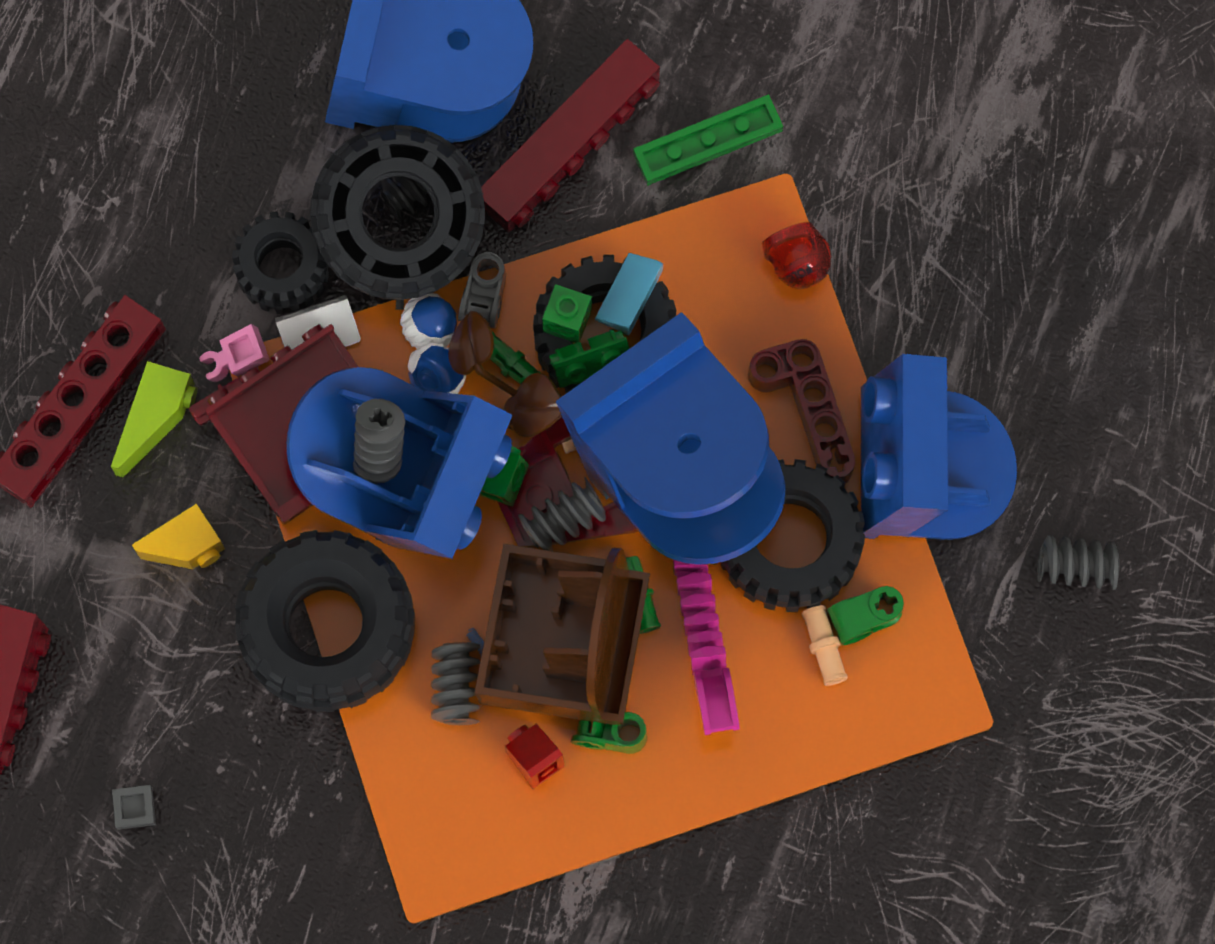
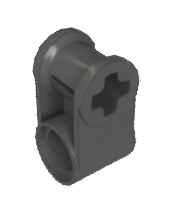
[458,252,506,329]

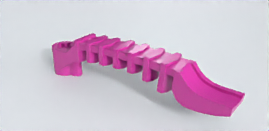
[673,560,740,735]

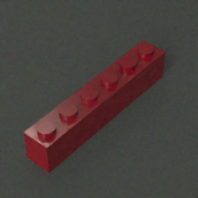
[481,39,660,233]

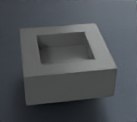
[112,785,156,830]

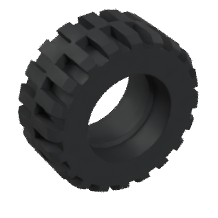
[533,255,677,393]
[720,459,865,612]

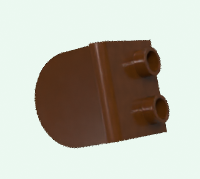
[474,544,650,725]

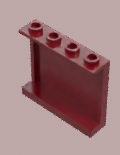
[205,324,359,526]

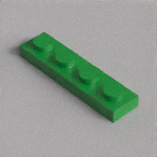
[633,94,784,186]

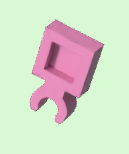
[199,324,270,382]

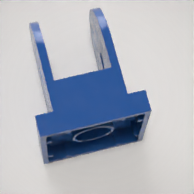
[325,0,533,142]
[556,312,786,564]

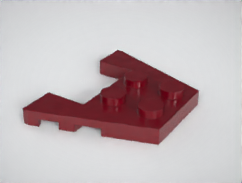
[498,417,638,548]

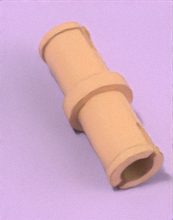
[802,605,848,686]

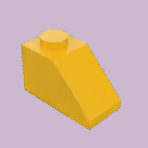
[132,504,225,569]

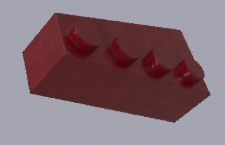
[0,604,51,775]

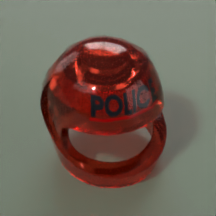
[761,222,832,289]

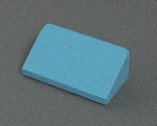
[595,253,663,336]

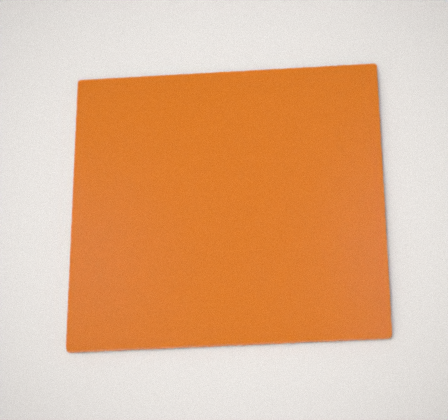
[229,174,993,924]

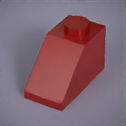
[505,723,564,789]

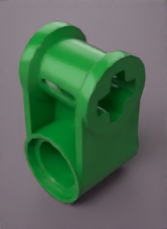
[827,586,904,646]
[571,712,647,754]

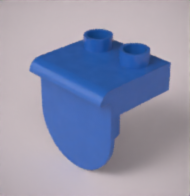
[861,354,1017,540]
[286,367,512,559]

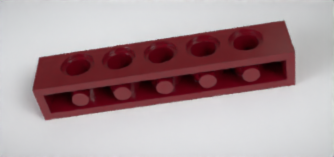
[0,295,166,508]

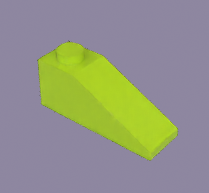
[111,361,198,478]

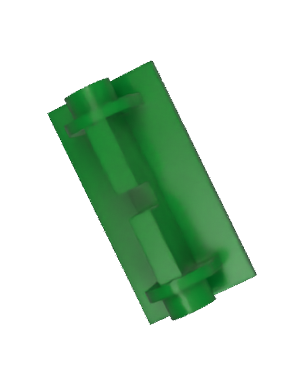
[549,329,629,388]

